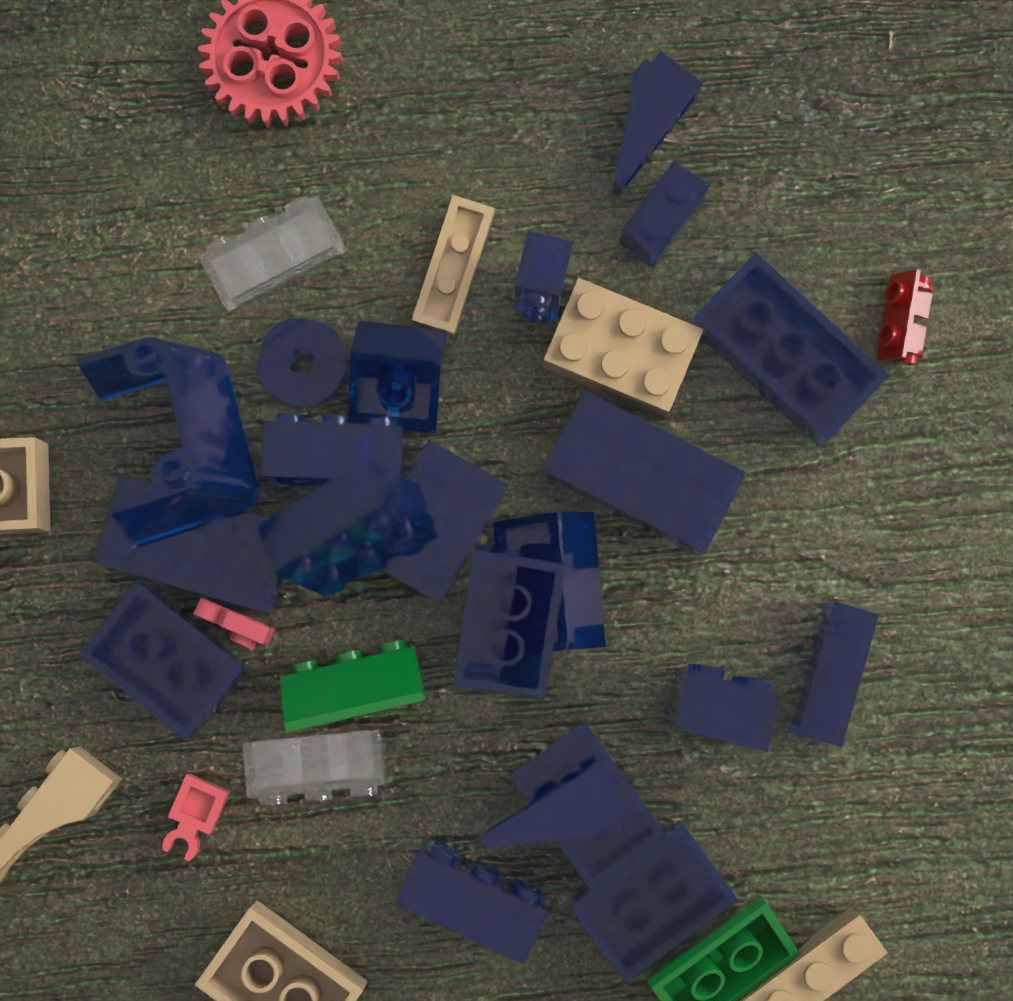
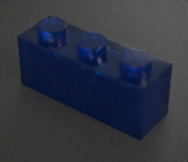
[515,231,574,325]
[790,601,879,747]

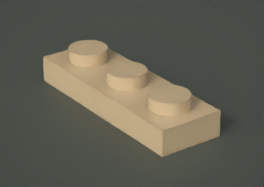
[412,195,495,336]

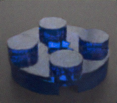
[258,318,348,408]

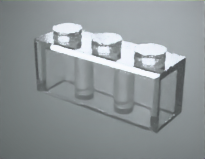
[198,195,346,311]
[242,728,387,806]

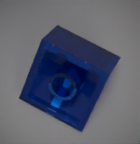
[348,320,447,434]

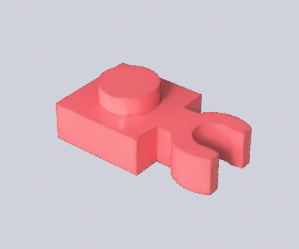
[193,597,276,649]
[162,774,230,861]

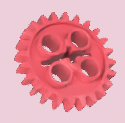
[198,0,343,128]

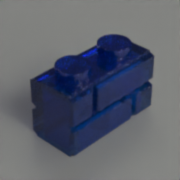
[619,161,710,268]

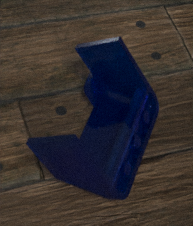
[77,337,260,546]

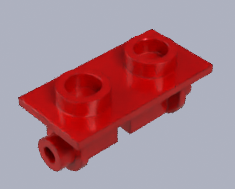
[877,269,934,366]

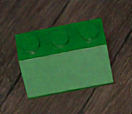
[280,640,428,733]
[646,895,801,1001]

